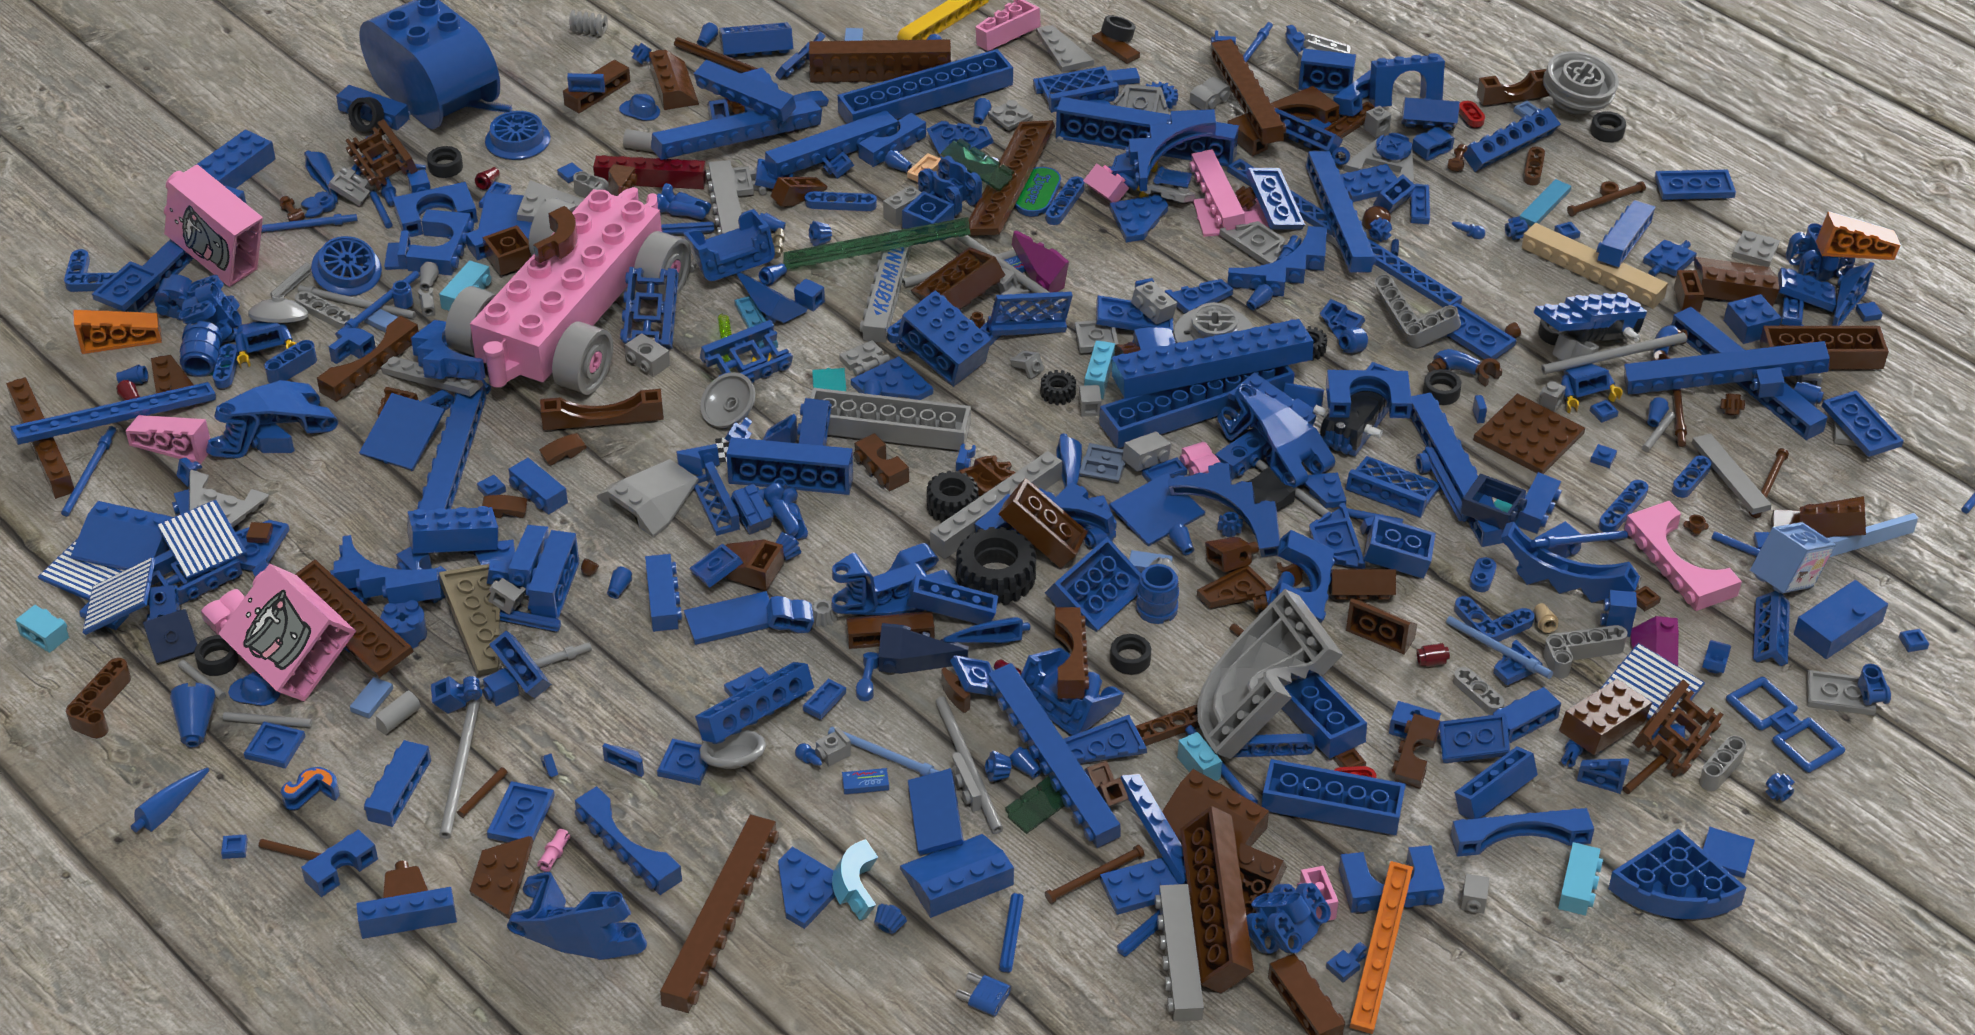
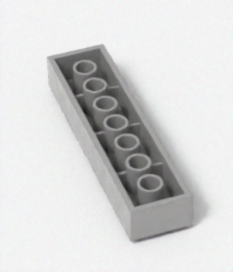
[810,388,971,450]

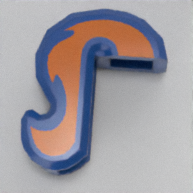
[281,767,340,810]

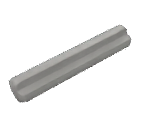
[270,262,312,298]

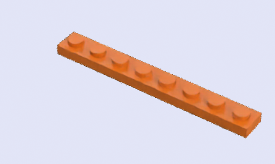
[1349,861,1413,1034]

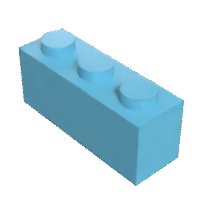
[439,260,492,311]
[1084,341,1115,399]
[1558,842,1603,916]

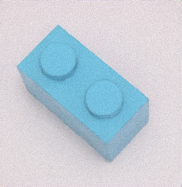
[15,605,69,653]
[1177,732,1222,781]

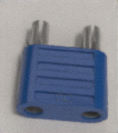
[955,972,1011,1017]

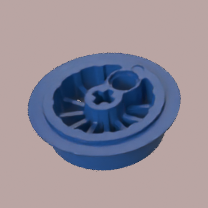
[485,111,551,159]
[311,236,382,296]

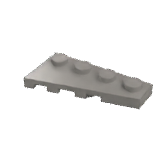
[1036,25,1094,72]

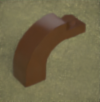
[533,206,578,263]

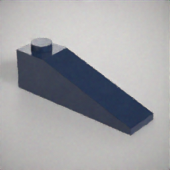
[879,623,969,674]

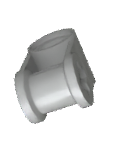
[573,171,608,197]

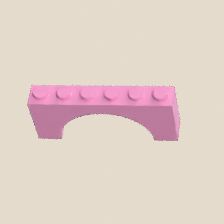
[1624,501,1742,611]

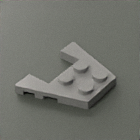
[1344,138,1414,183]
[189,470,269,528]

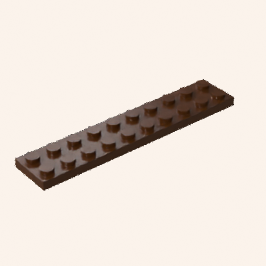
[964,120,1055,236]

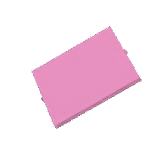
[1193,198,1269,237]

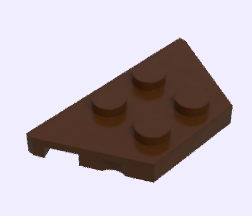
[469,836,534,919]

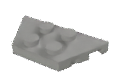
[1113,84,1169,114]
[1219,221,1285,265]

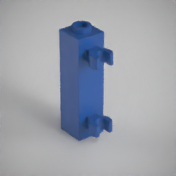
[508,525,549,589]

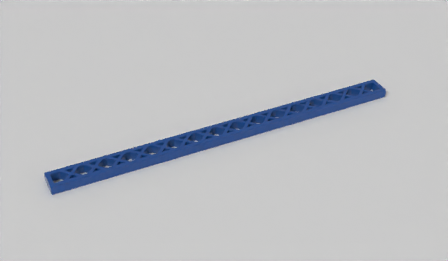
[1227,159,1462,307]

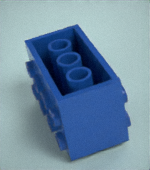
[898,290,992,387]

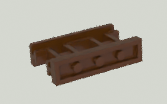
[345,119,418,191]
[1632,679,1724,777]

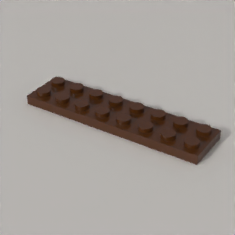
[295,559,414,678]

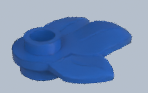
[301,191,336,218]

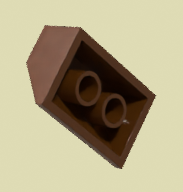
[1329,569,1396,599]
[1346,599,1417,655]

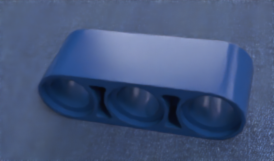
[264,340,317,384]

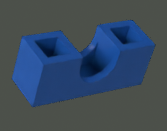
[396,546,446,603]
[301,829,378,897]

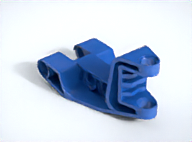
[206,380,338,458]
[1217,384,1335,488]
[831,543,958,615]
[507,872,647,960]

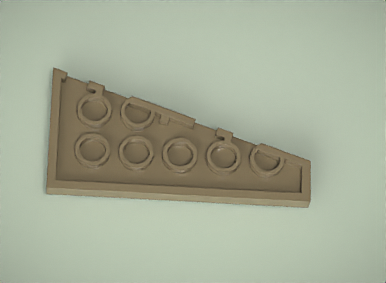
[438,564,500,676]

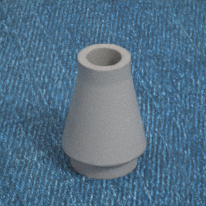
[420,262,439,291]

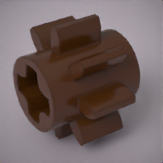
[1235,186,1257,209]
[1720,394,1745,415]

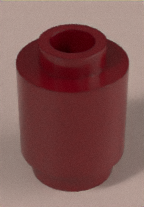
[1416,643,1450,667]

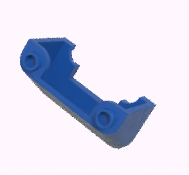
[684,209,775,281]
[1021,648,1124,735]

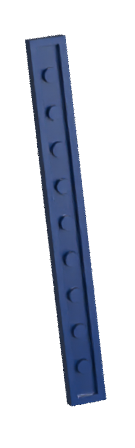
[10,382,216,445]

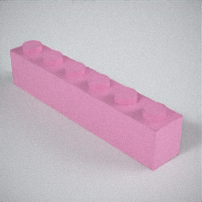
[1189,149,1245,230]

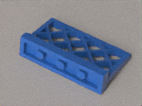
[1038,66,1119,113]
[987,292,1073,336]
[1346,456,1441,518]

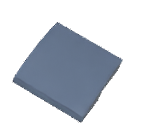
[1079,443,1126,483]

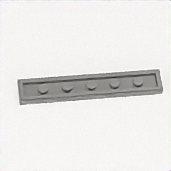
[1692,434,1772,514]

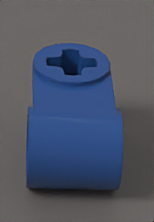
[1857,663,1891,706]

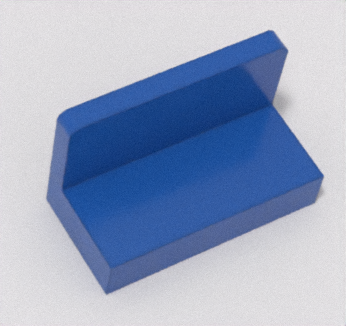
[384,231,411,270]

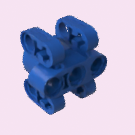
[918,156,982,217]
[1786,223,1856,281]
[179,275,242,340]
[1246,883,1331,953]

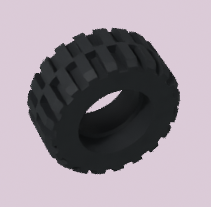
[956,527,1036,605]

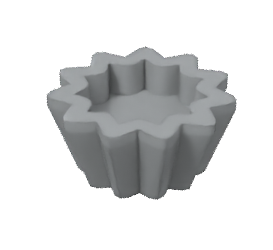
[812,599,838,628]

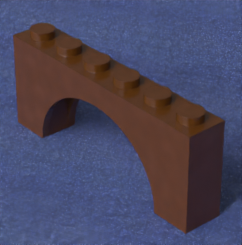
[1227,86,1340,156]

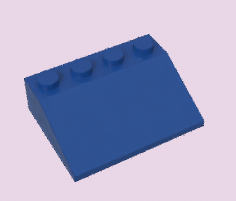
[719,22,793,57]
[71,501,173,570]
[1045,537,1141,632]
[900,834,1014,918]

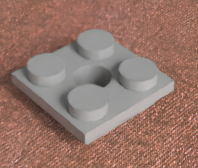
[988,100,1033,131]

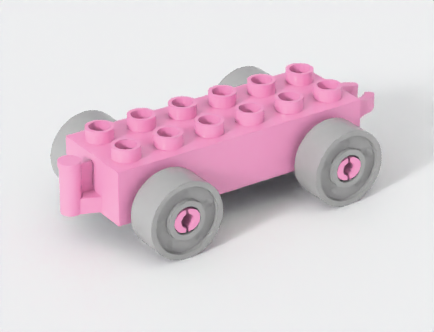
[445,187,691,395]

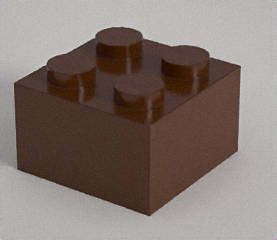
[482,225,532,275]

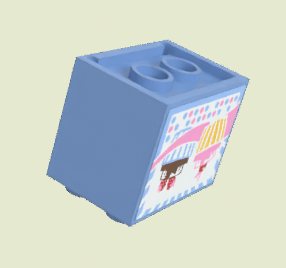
[1750,522,1836,593]

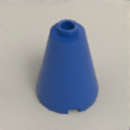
[170,683,216,747]

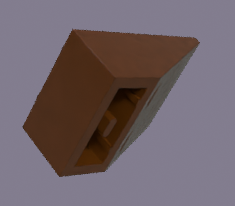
[608,164,637,196]
[724,539,784,591]
[1237,843,1287,923]

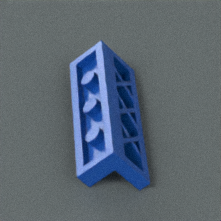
[694,461,740,536]
[1753,591,1790,666]

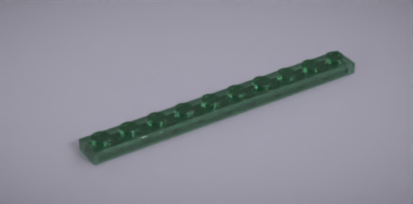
[783,217,971,269]

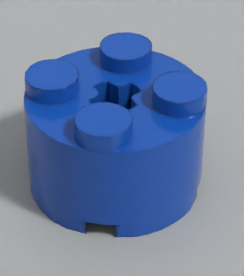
[154,274,192,320]
[380,600,427,649]

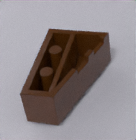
[1800,496,1866,537]

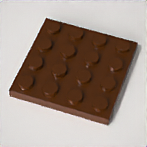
[1473,393,1585,474]

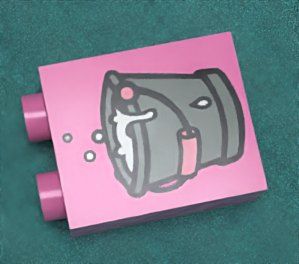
[164,165,263,287]
[218,563,356,702]

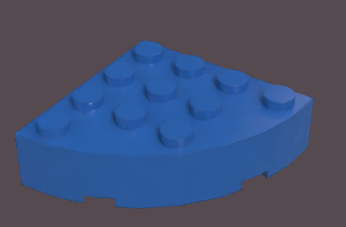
[1608,829,1746,919]

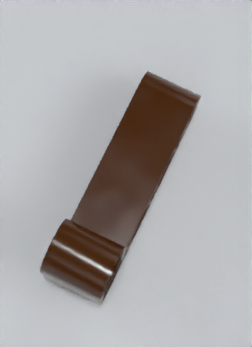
[66,658,131,739]

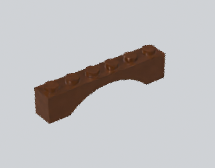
[317,315,419,402]
[540,389,664,430]
[1054,607,1089,699]

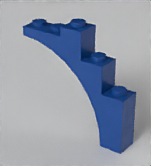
[1125,109,1216,191]
[1227,226,1327,297]
[411,320,485,380]
[1168,462,1280,558]
[975,482,1115,534]
[1501,522,1640,603]
[330,535,441,604]

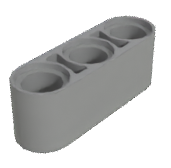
[1699,735,1747,791]

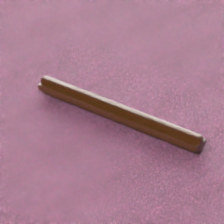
[674,37,758,73]

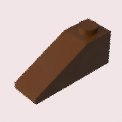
[770,177,828,207]

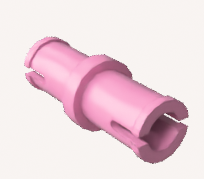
[537,829,570,872]

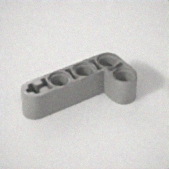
[1543,625,1628,678]

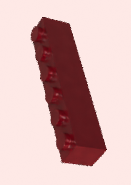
[593,155,707,190]

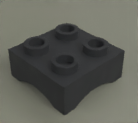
[1245,467,1296,511]

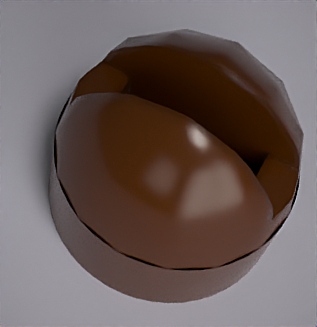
[1505,322,1521,338]
[581,558,599,576]

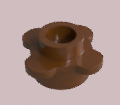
[1683,514,1709,535]

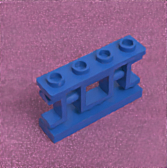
[620,267,679,349]
[700,320,793,383]
[150,550,242,605]

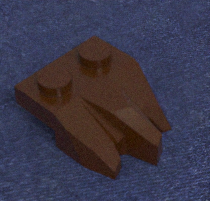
[958,455,1016,497]

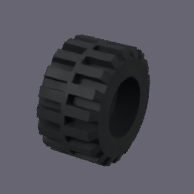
[927,471,978,523]

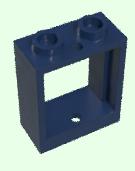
[1461,473,1527,529]

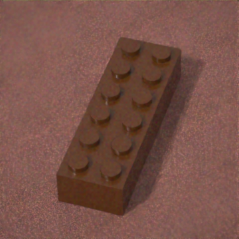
[1759,326,1889,369]

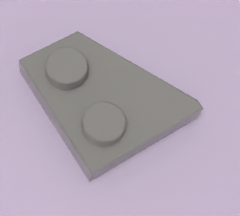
[1144,183,1195,203]

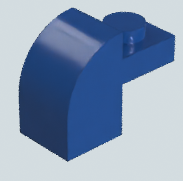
[329,328,376,364]

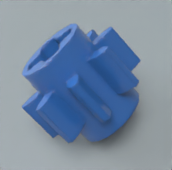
[631,43,652,65]
[1505,216,1528,240]
[1369,218,1392,242]
[1217,511,1243,537]
[1765,773,1795,801]

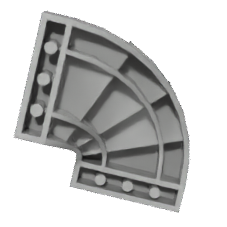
[1197,589,1343,759]

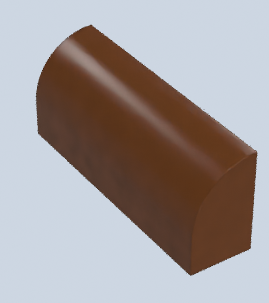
[846,612,935,649]

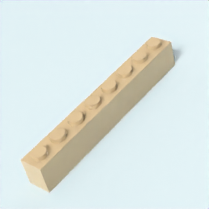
[1522,223,1668,309]

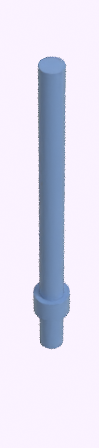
[1446,616,1553,679]
[828,727,939,776]

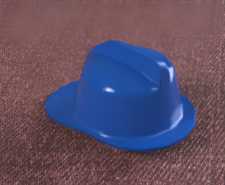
[619,94,660,121]
[228,672,280,706]

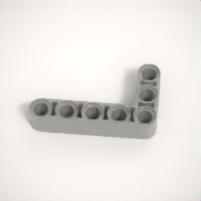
[1375,274,1461,348]

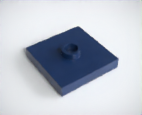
[142,609,197,664]

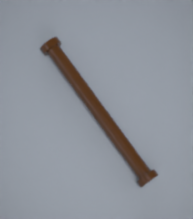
[1567,181,1646,217]
[1749,448,1789,518]
[1045,845,1145,904]

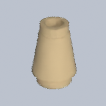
[1534,603,1558,633]

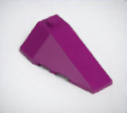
[1011,230,1069,292]
[1630,616,1679,666]

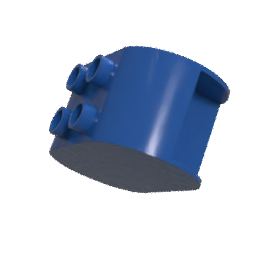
[359,0,500,129]

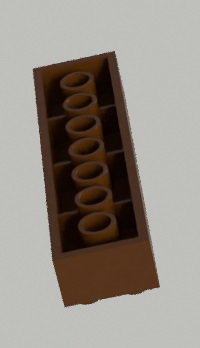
[809,39,951,83]
[1180,806,1254,994]

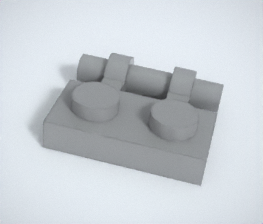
[732,166,767,196]
[328,167,375,206]
[839,340,890,376]

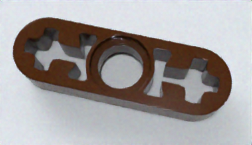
[1524,147,1545,186]

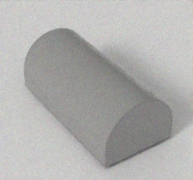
[623,129,655,153]
[376,690,421,734]

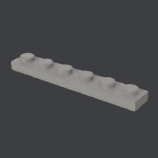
[381,356,483,396]

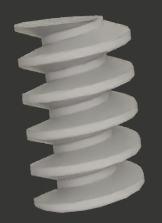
[569,10,608,36]

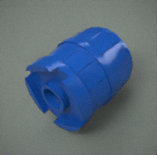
[179,321,223,377]
[1136,564,1179,624]

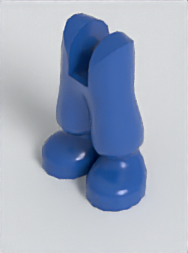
[657,183,712,220]
[764,483,808,539]

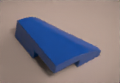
[1320,299,1365,340]

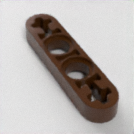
[1135,705,1200,746]

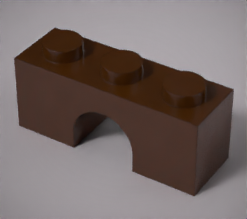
[854,433,909,492]
[1392,713,1440,789]

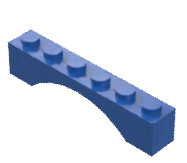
[575,786,682,895]
[1450,808,1594,857]

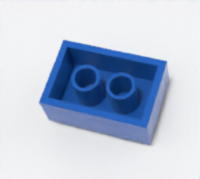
[1298,48,1356,94]
[1401,97,1460,131]
[1363,515,1436,579]

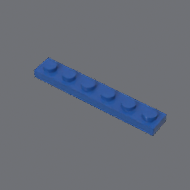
[1121,774,1187,884]

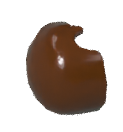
[1362,206,1391,230]

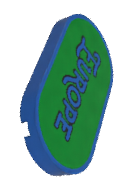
[1014,167,1061,217]

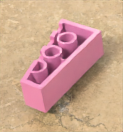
[975,0,1041,51]
[126,415,210,464]

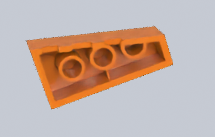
[1816,212,1901,260]
[73,310,162,354]

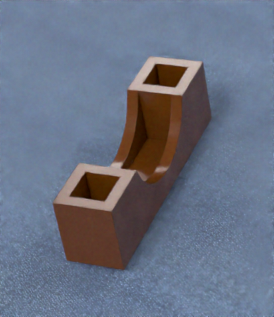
[1477,69,1550,105]

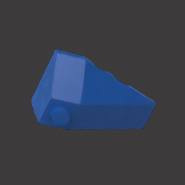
[1832,262,1875,326]
[737,272,808,323]

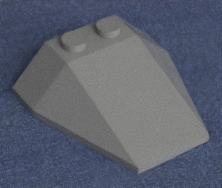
[597,459,699,537]

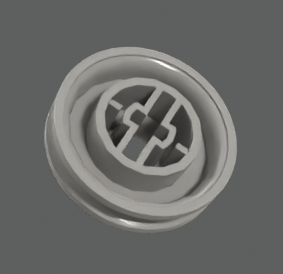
[1543,51,1619,114]
[1174,302,1253,343]

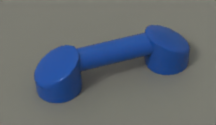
[856,652,879,701]

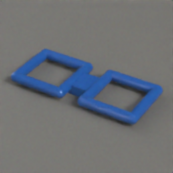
[1726,676,1845,773]

